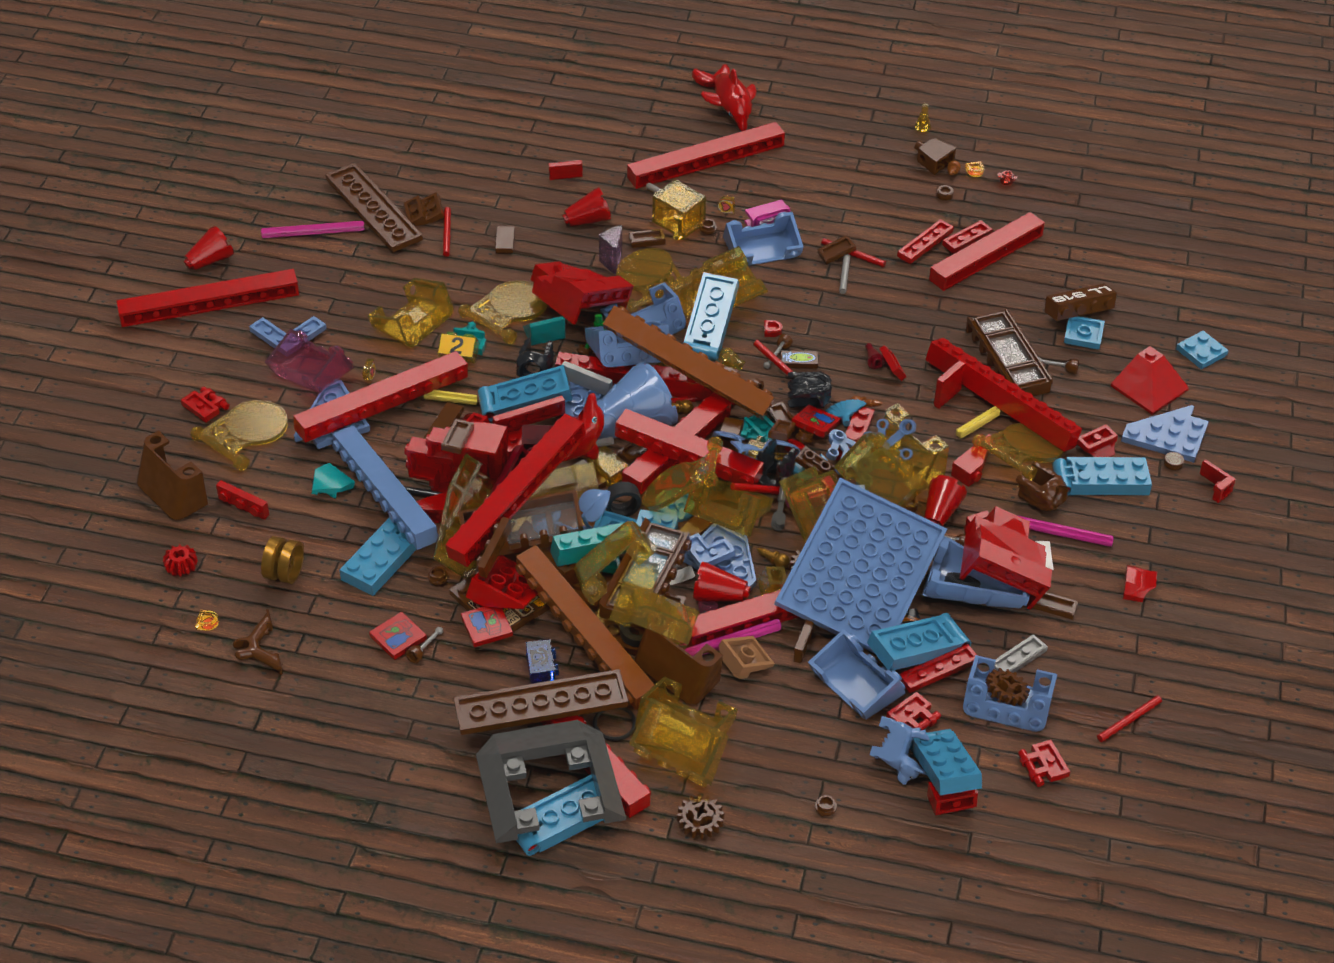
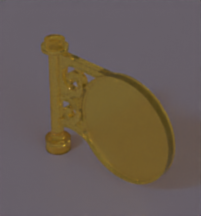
[616,248,693,314]
[458,280,547,345]
[190,400,288,471]
[972,424,1063,480]
[642,437,723,511]

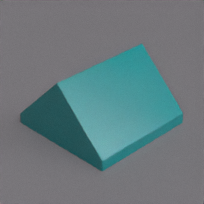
[523,316,566,346]

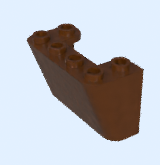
[137,430,208,520]
[634,608,723,704]

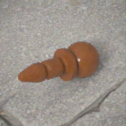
[947,160,961,176]
[850,396,882,408]

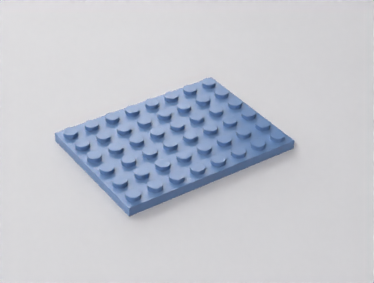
[774,478,947,654]

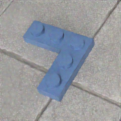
[249,316,327,356]

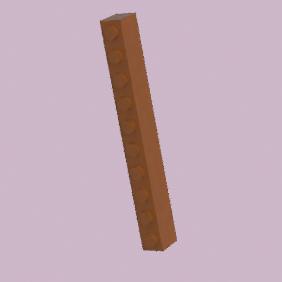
[603,305,774,420]
[515,545,656,710]

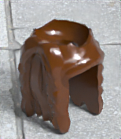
[1016,462,1068,511]

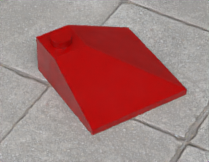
[1110,346,1189,415]
[466,555,538,609]

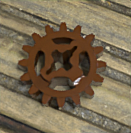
[985,668,1030,706]
[677,794,724,839]

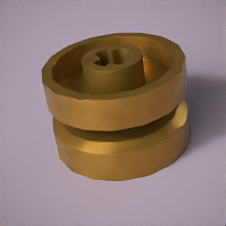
[261,536,304,584]

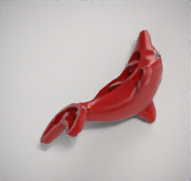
[691,64,757,131]
[528,393,605,462]

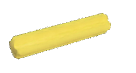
[423,390,478,405]
[956,406,1000,439]

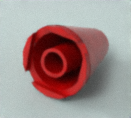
[562,187,611,226]
[184,226,234,270]
[924,475,967,526]
[693,562,751,601]

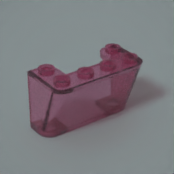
[265,329,354,393]

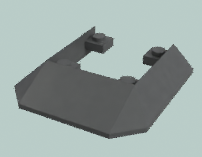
[476,720,626,843]

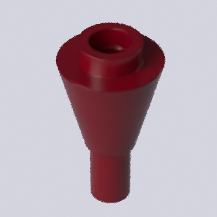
[865,343,885,369]

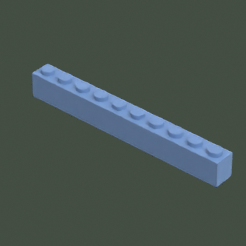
[332,425,439,550]

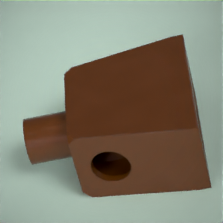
[914,138,956,175]

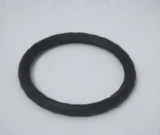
[593,707,637,741]

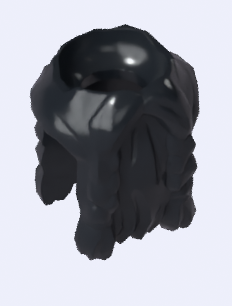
[516,337,555,377]
[787,371,832,408]
[756,439,796,487]

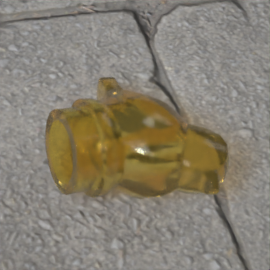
[718,348,746,370]

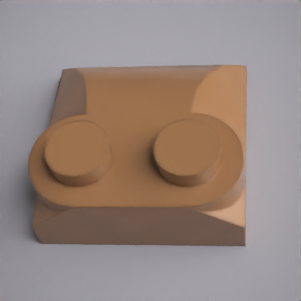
[719,636,775,679]

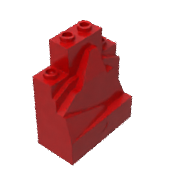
[530,261,634,325]
[404,422,508,504]
[960,506,1052,610]

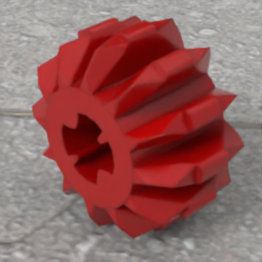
[163,544,198,577]

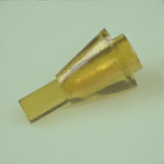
[915,103,931,132]

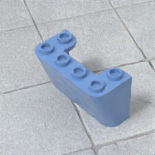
[723,212,804,267]
[600,282,686,343]
[585,321,669,367]
[808,629,906,720]
[963,655,1057,732]

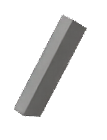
[561,361,612,396]
[994,634,1048,673]

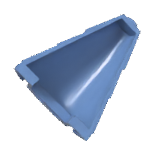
[597,361,678,439]
[922,536,1030,608]

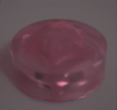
[698,601,718,613]

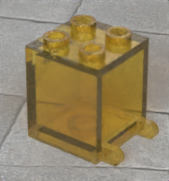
[652,179,706,240]

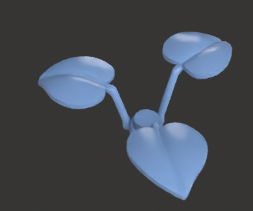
[712,431,800,459]
[531,489,611,580]

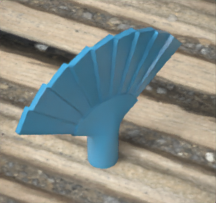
[825,399,866,426]

